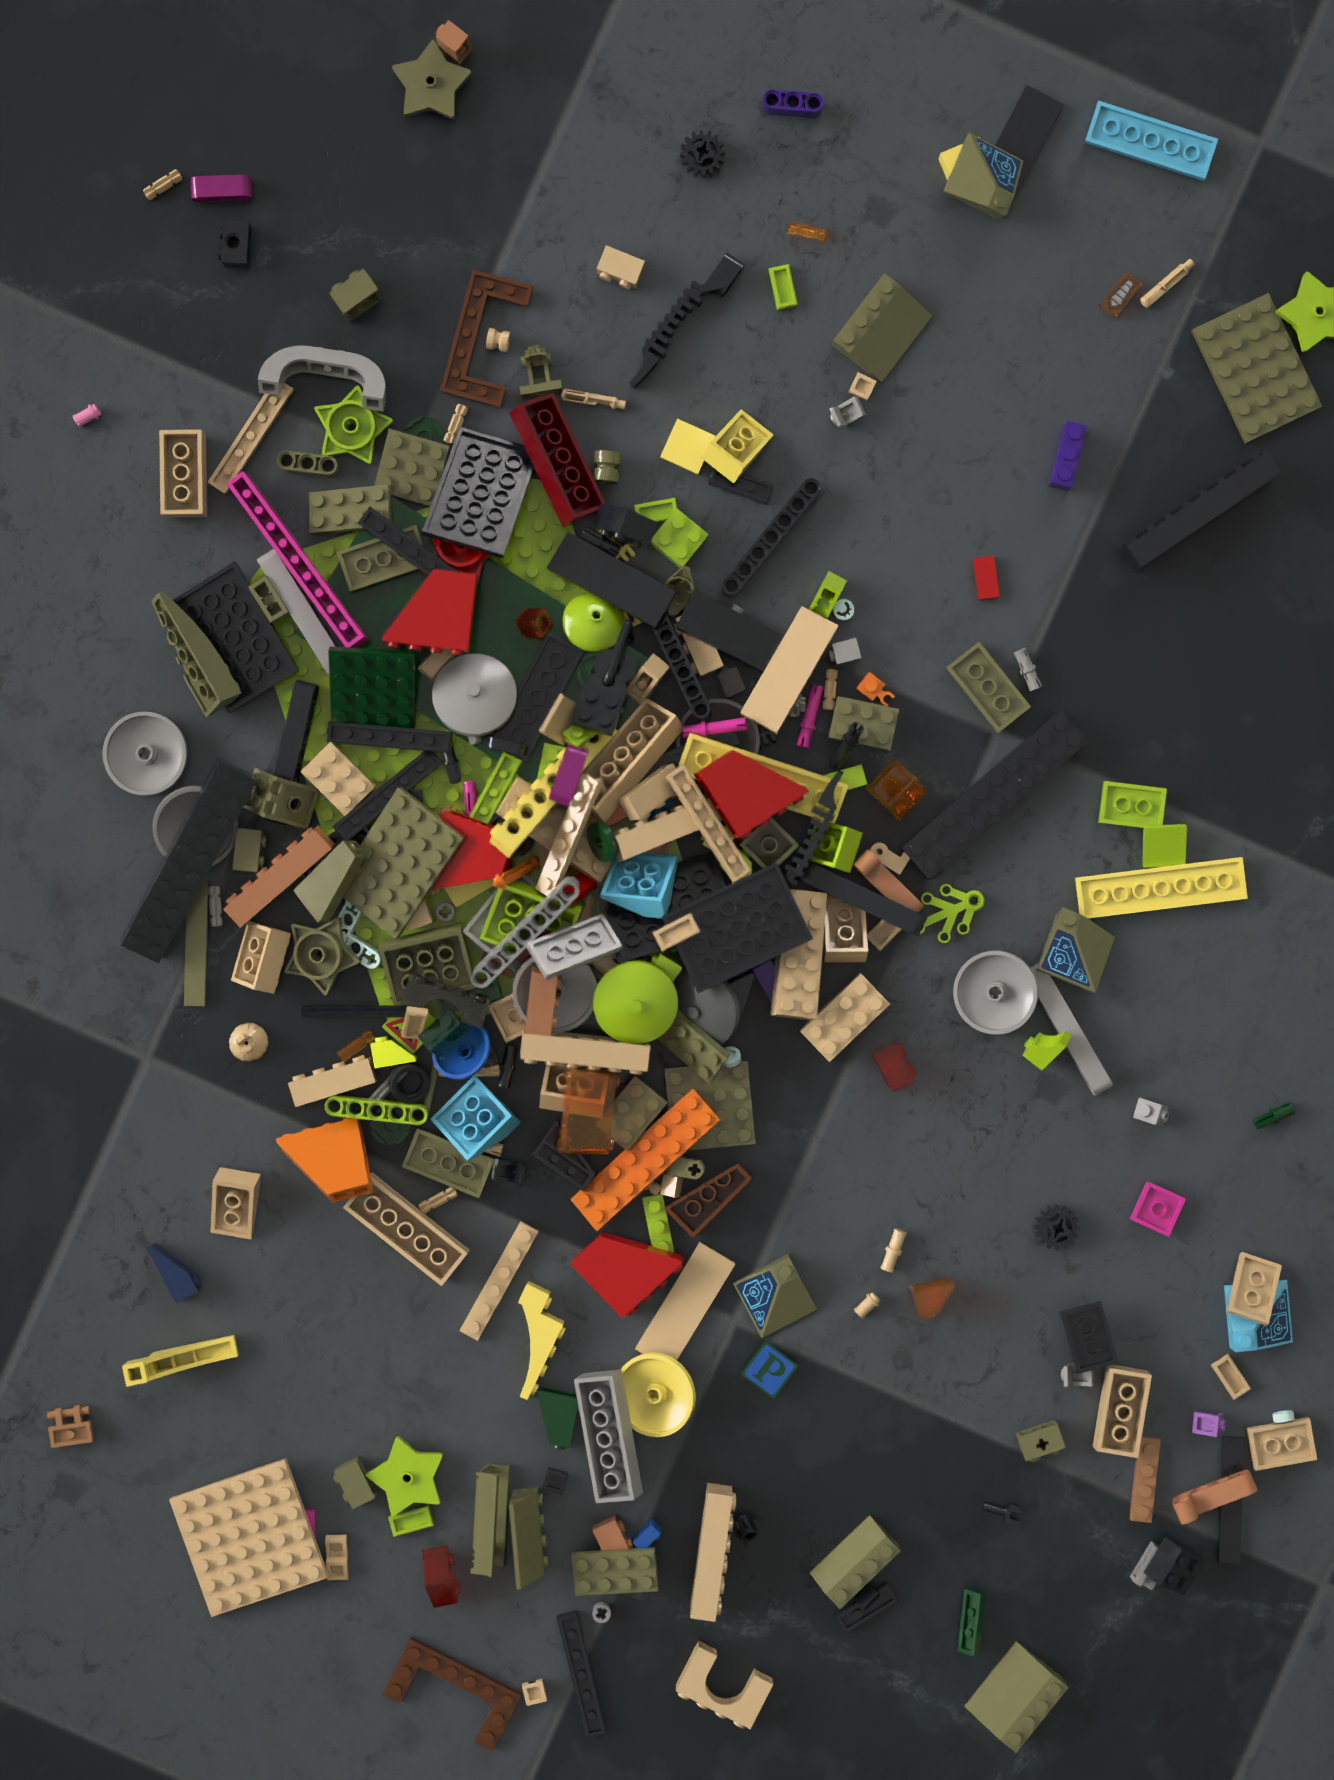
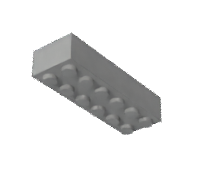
[574,1369,643,1503]

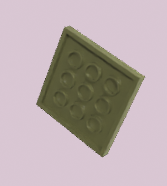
[665,1060,756,1150]

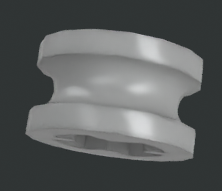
[436,903,456,921]
[592,1602,611,1623]

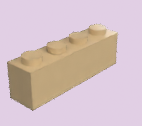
[288,1055,378,1107]

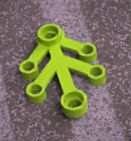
[920,884,985,943]

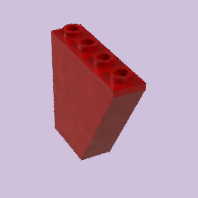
[382,569,478,656]
[694,750,808,839]
[430,810,516,891]
[570,1231,684,1318]

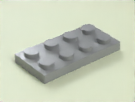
[527,914,622,980]

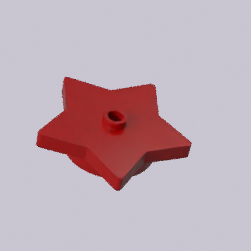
[432,538,491,585]

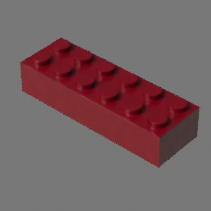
[509,392,606,527]

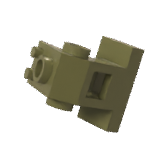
[520,345,563,399]

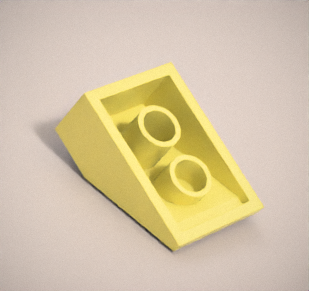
[701,409,773,483]

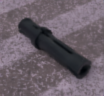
[830,722,864,771]

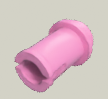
[73,404,101,428]

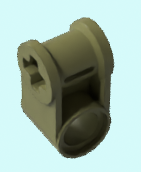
[664,1155,705,1179]

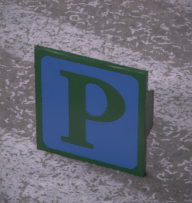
[741,1341,799,1399]

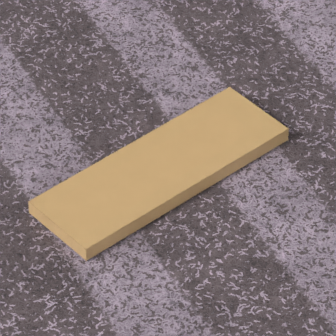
[740,606,838,734]
[635,1242,736,1360]

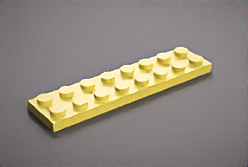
[677,732,849,824]
[1075,857,1248,919]

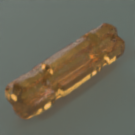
[787,221,829,241]
[337,1030,375,1061]

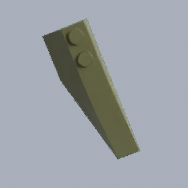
[151,591,241,718]

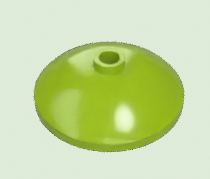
[562,592,625,652]

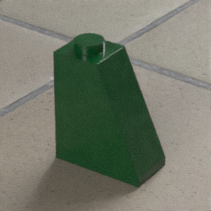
[538,1387,578,1450]

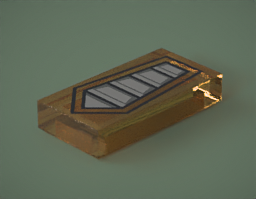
[1099,271,1142,318]

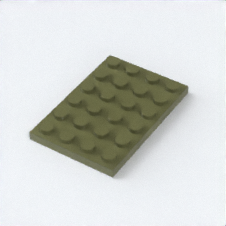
[1191,293,1322,444]
[343,787,466,939]

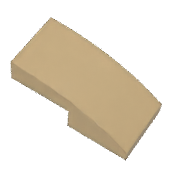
[325,1534,349,1580]

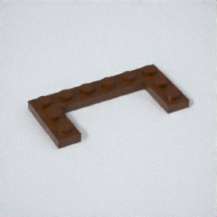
[440,269,534,408]
[382,1637,522,1751]

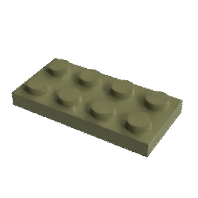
[309,484,392,535]
[337,525,424,592]
[946,642,1031,733]
[657,1009,731,1084]
[402,1128,495,1198]
[571,1547,659,1596]

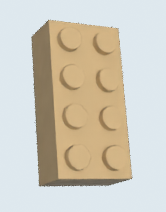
[159,430,207,518]
[799,973,890,1062]
[1092,1365,1152,1458]

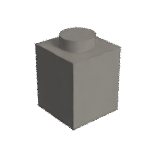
[828,638,861,666]

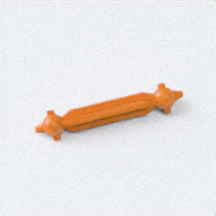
[493,854,541,891]

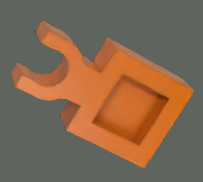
[856,672,895,706]

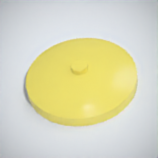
[621,1352,696,1437]

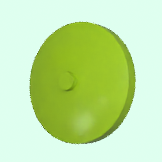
[593,960,678,1044]

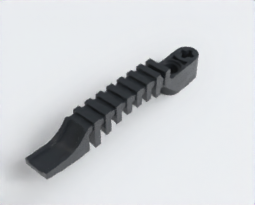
[630,252,745,389]
[783,770,844,886]

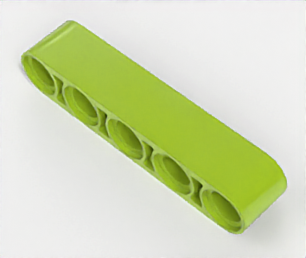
[325,1095,429,1125]

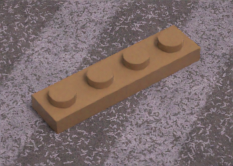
[1129,1436,1161,1523]

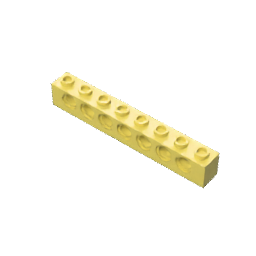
[489,729,617,858]

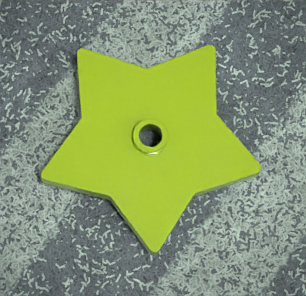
[1275,272,1334,353]
[314,385,393,465]
[366,1436,443,1516]

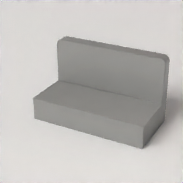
[1130,1541,1159,1590]

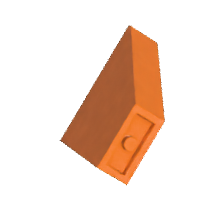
[276,1118,374,1203]

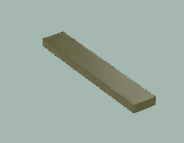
[184,881,209,1006]

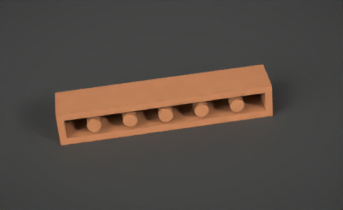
[223,825,335,928]

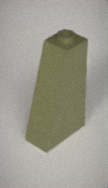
[293,840,366,923]

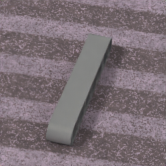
[257,549,337,675]
[471,877,580,988]
[1030,963,1113,1096]

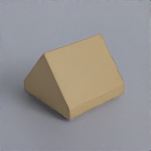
[660,1173,684,1197]

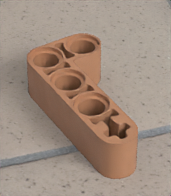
[853,849,924,913]
[1172,1470,1258,1524]

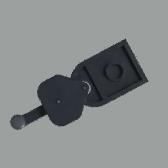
[572,619,638,737]

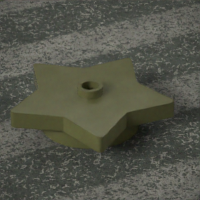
[392,40,472,119]
[284,917,361,995]

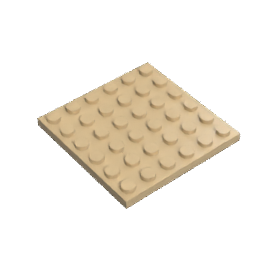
[169,1458,329,1617]

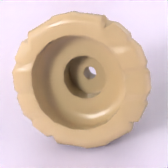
[229,1023,269,1062]

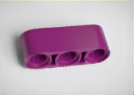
[191,175,252,202]
[548,743,588,807]

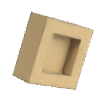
[848,372,877,401]
[522,1678,547,1706]

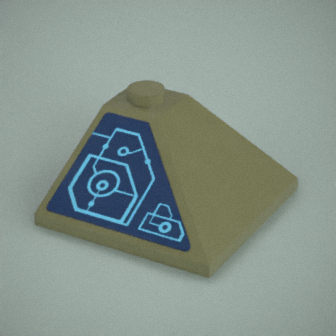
[943,133,1023,219]
[1036,907,1115,994]
[733,1254,817,1338]

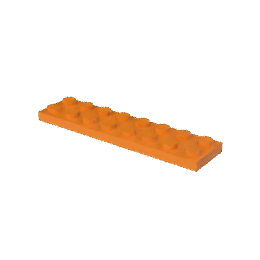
[570,1088,721,1231]

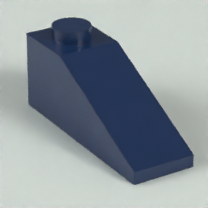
[147,1243,202,1303]

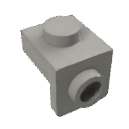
[829,396,866,427]
[1133,1098,1169,1126]
[1061,1363,1094,1387]

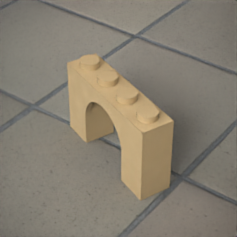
[676,1640,773,1729]

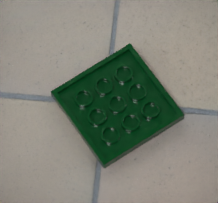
[328,646,416,728]

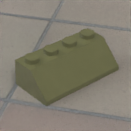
[810,1515,901,1609]

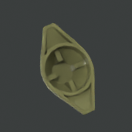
[665,565,695,617]

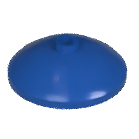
[432,1019,491,1080]

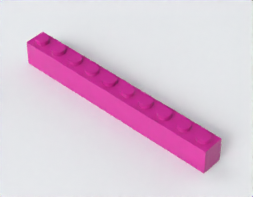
[227,471,370,648]

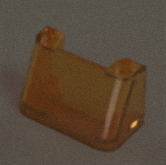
[557,1065,620,1154]

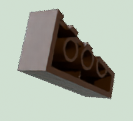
[664,1163,754,1238]

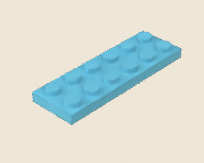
[1084,101,1218,181]

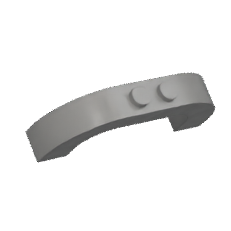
[258,346,386,412]

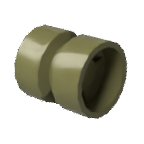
[593,450,622,484]

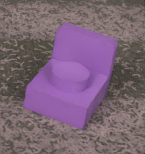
[1192,1411,1226,1437]

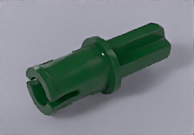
[1253,1102,1295,1129]

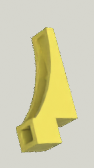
[518,1281,566,1400]
[122,1335,239,1387]

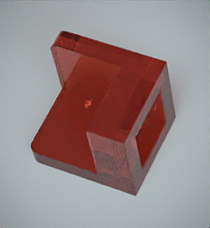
[515,608,553,638]

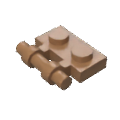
[47,1405,94,1448]

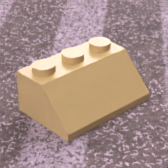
[231,921,291,994]

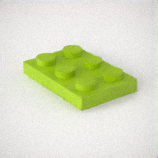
[1098,781,1167,828]

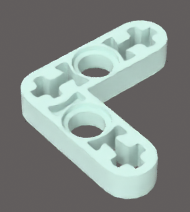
[338,901,383,969]

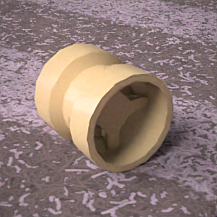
[486,328,511,353]

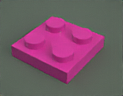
[1130,1181,1186,1237]

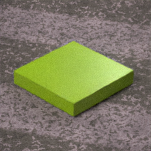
[1142,824,1187,868]

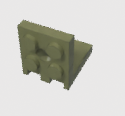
[243,768,320,829]

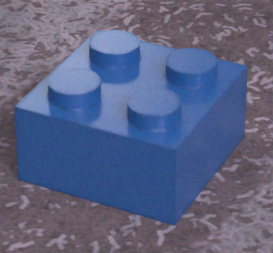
[633,1518,661,1548]

